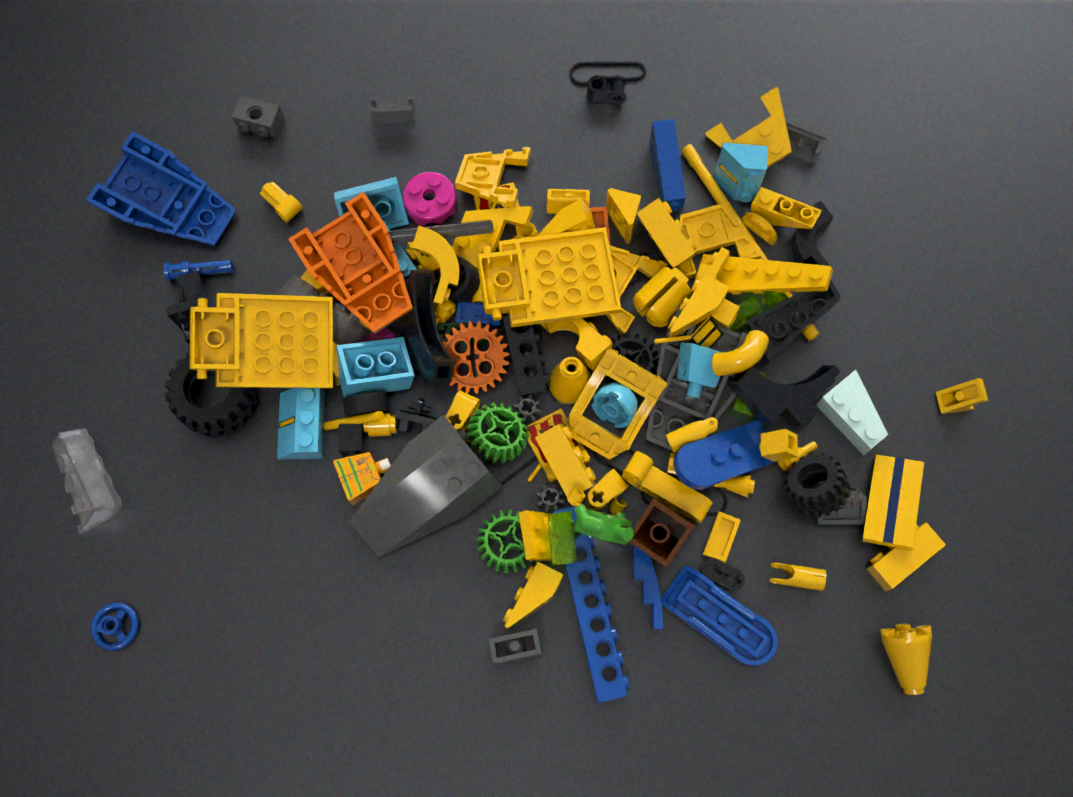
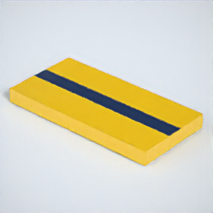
[862,454,924,550]

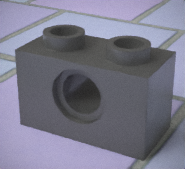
[232,96,284,138]
[488,629,542,665]

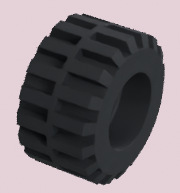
[784,453,851,518]

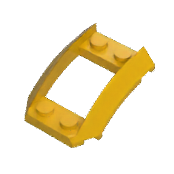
[569,349,667,459]

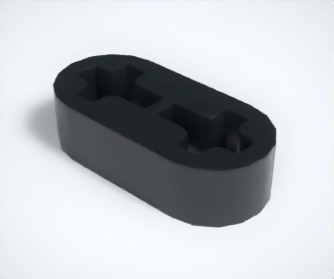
[700,558,745,592]

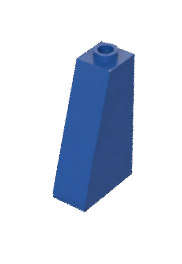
[649,119,686,211]

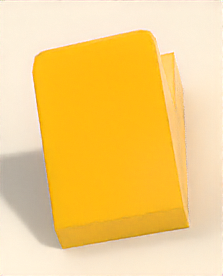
[936,378,988,414]

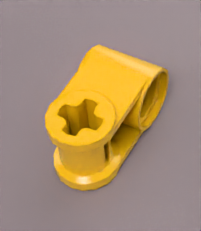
[445,390,480,432]
[585,469,629,511]

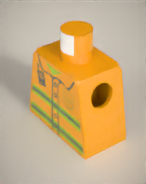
[333,452,391,505]

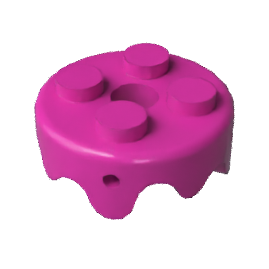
[403,172,457,227]

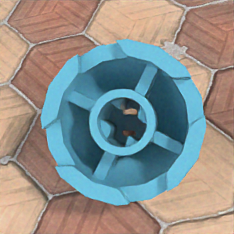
[592,382,638,428]

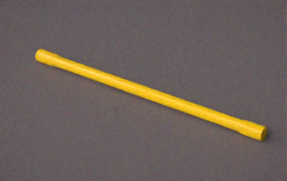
[681,144,820,341]

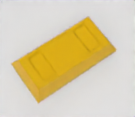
[703,511,741,563]

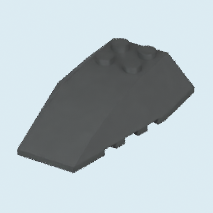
[646,306,753,453]
[349,414,502,557]

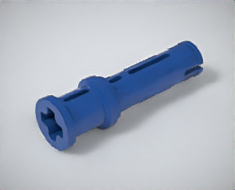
[163,259,234,282]

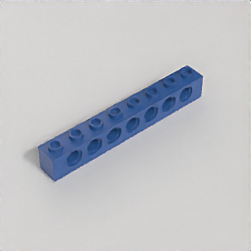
[553,506,630,703]

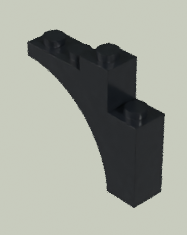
[396,270,455,384]
[166,271,211,345]
[726,365,841,427]

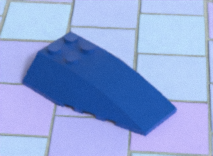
[86,131,237,246]

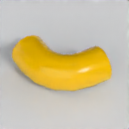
[712,330,769,376]

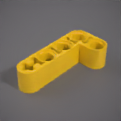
[622,451,713,524]

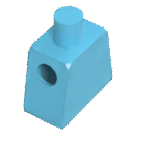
[677,342,721,399]

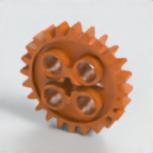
[443,321,510,394]

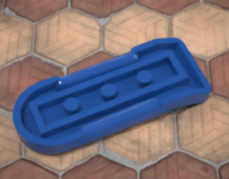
[673,420,777,490]
[661,566,778,666]

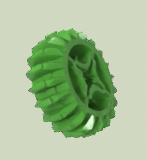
[467,402,529,463]
[476,509,534,574]

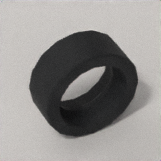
[437,259,480,303]
[342,392,388,417]

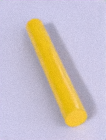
[323,411,384,431]

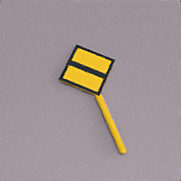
[654,317,723,348]

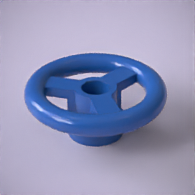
[91,602,139,651]

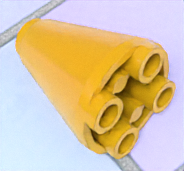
[549,357,592,404]
[880,624,932,695]

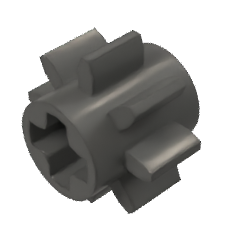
[513,395,541,424]
[536,484,565,513]

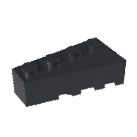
[747,280,840,363]

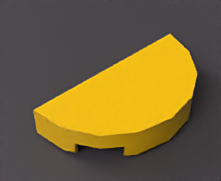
[740,212,777,246]

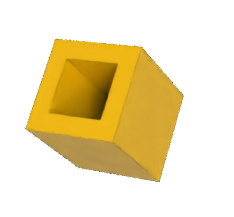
[759,429,798,462]

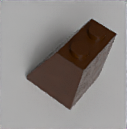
[629,499,698,568]

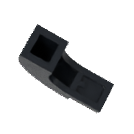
[791,201,834,266]

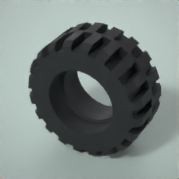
[165,352,260,436]

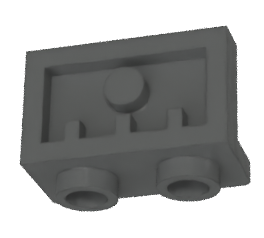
[816,488,867,525]

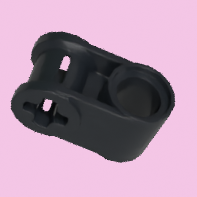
[587,75,627,104]

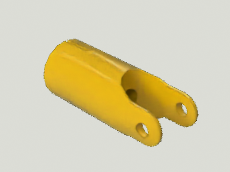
[665,417,718,453]
[769,563,826,591]

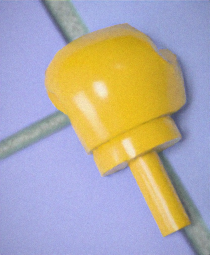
[433,299,456,325]

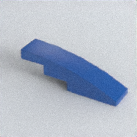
[633,545,663,631]

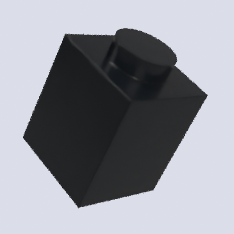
[338,424,365,458]

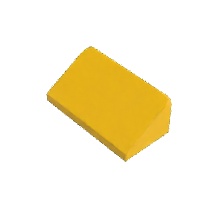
[547,189,590,214]

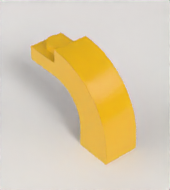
[412,226,459,306]
[697,247,740,330]

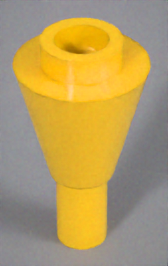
[778,441,818,471]
[713,475,755,498]

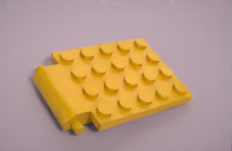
[476,227,621,328]
[190,293,333,389]

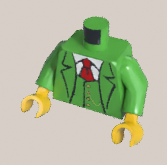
[567,488,634,545]

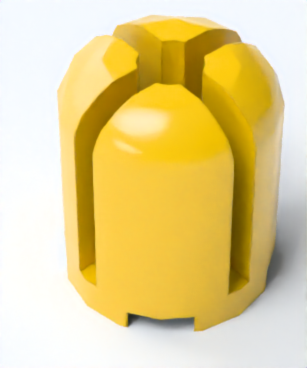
[633,263,694,328]

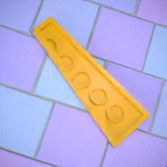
[692,254,833,295]

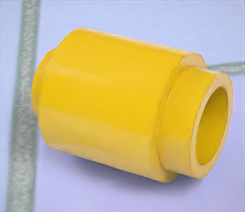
[363,413,398,437]

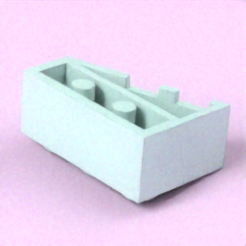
[816,370,888,456]

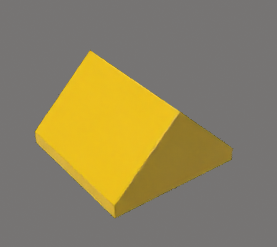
[606,188,641,244]

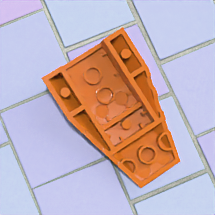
[288,192,413,333]

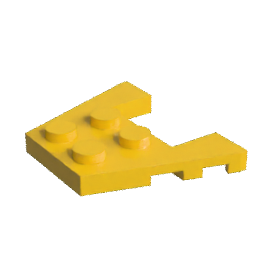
[705,87,792,168]
[455,147,531,208]
[677,204,761,279]
[452,206,534,269]
[606,245,667,335]

